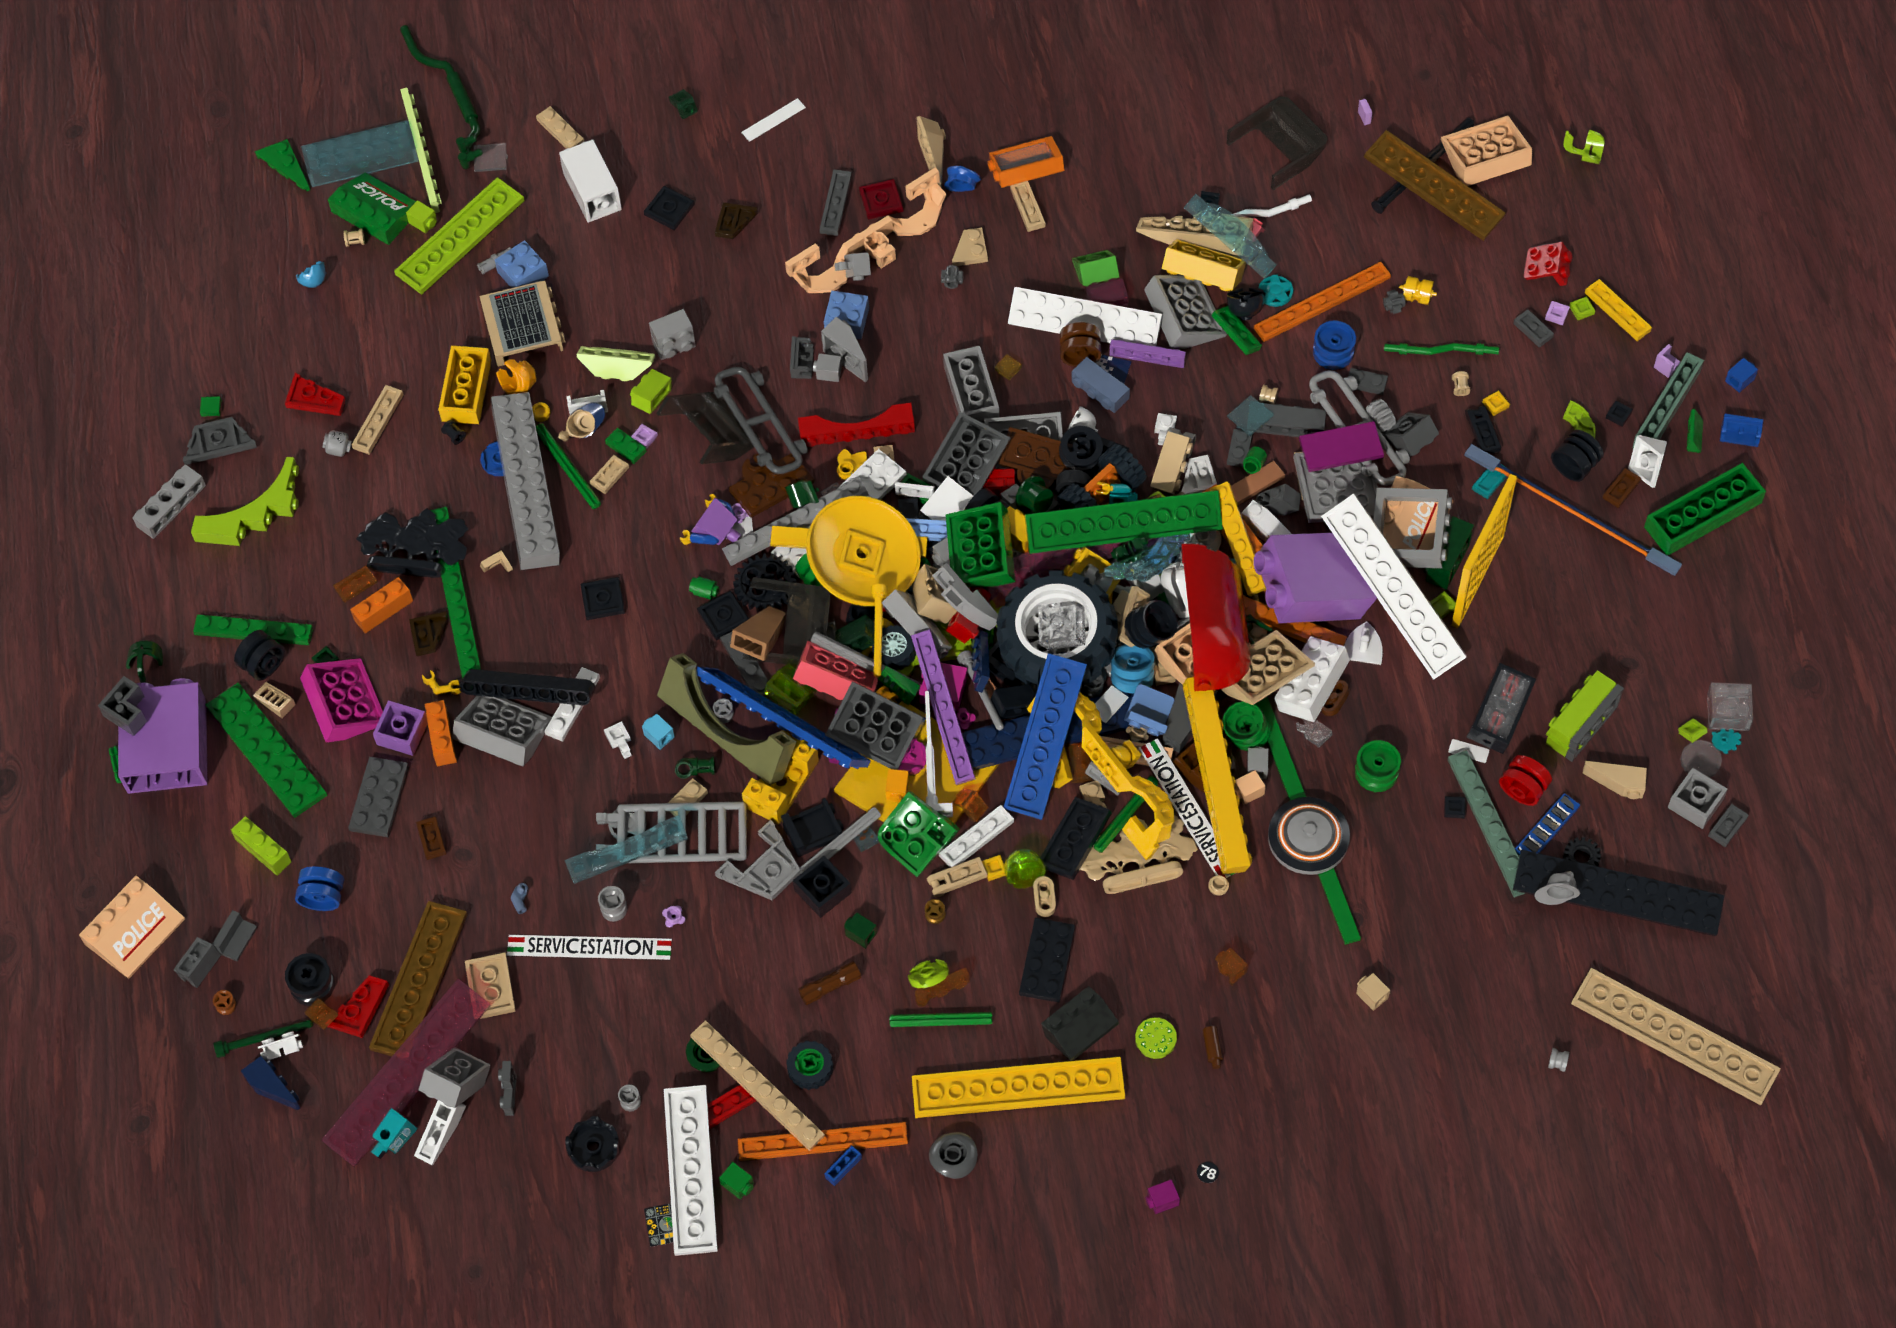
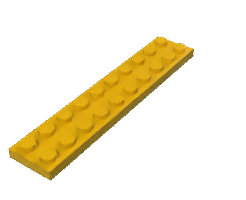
[912,1057,1125,1118]

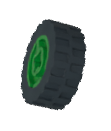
[786,1041,833,1090]

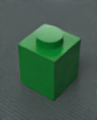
[719,1162,754,1200]

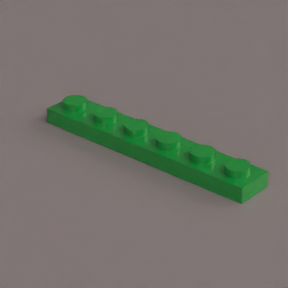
[193,614,313,646]

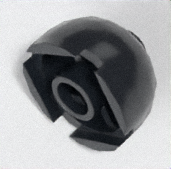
[1227,288,1264,320]

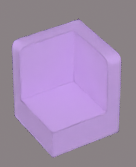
[1654,344,1680,378]

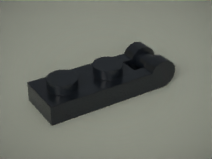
[1465,406,1501,454]

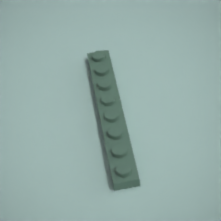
[1448,750,1525,897]

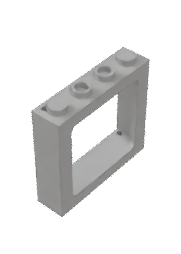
[1373,488,1452,568]

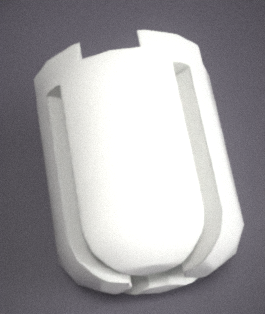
[1160,561,1189,618]

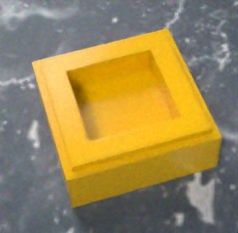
[1482,390,1510,416]
[982,855,1007,881]

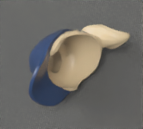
[558,403,606,442]

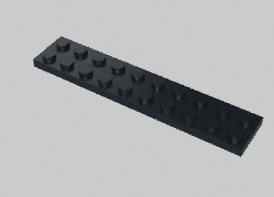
[1513,849,1725,936]

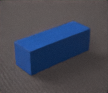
[824,1146,862,1186]

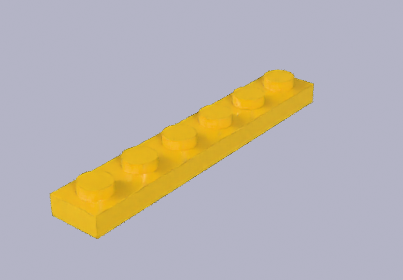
[1210,481,1266,596]

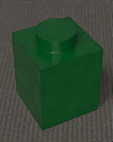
[844,912,877,949]

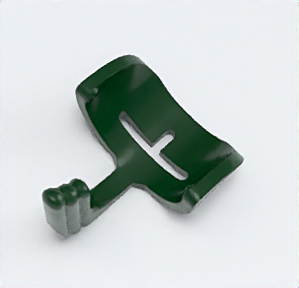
[126,641,163,683]

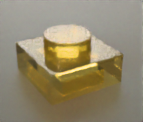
[995,354,1022,380]

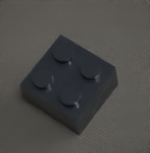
[793,856,852,918]

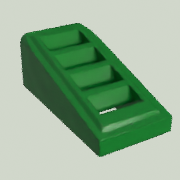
[878,666,920,705]

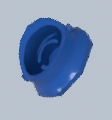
[944,166,981,192]

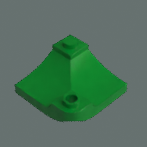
[878,791,960,877]

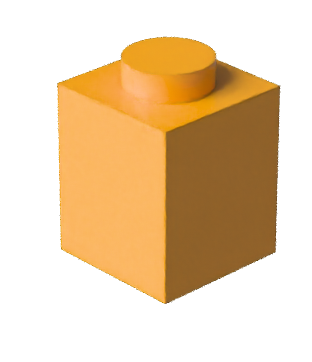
[886,769,909,802]

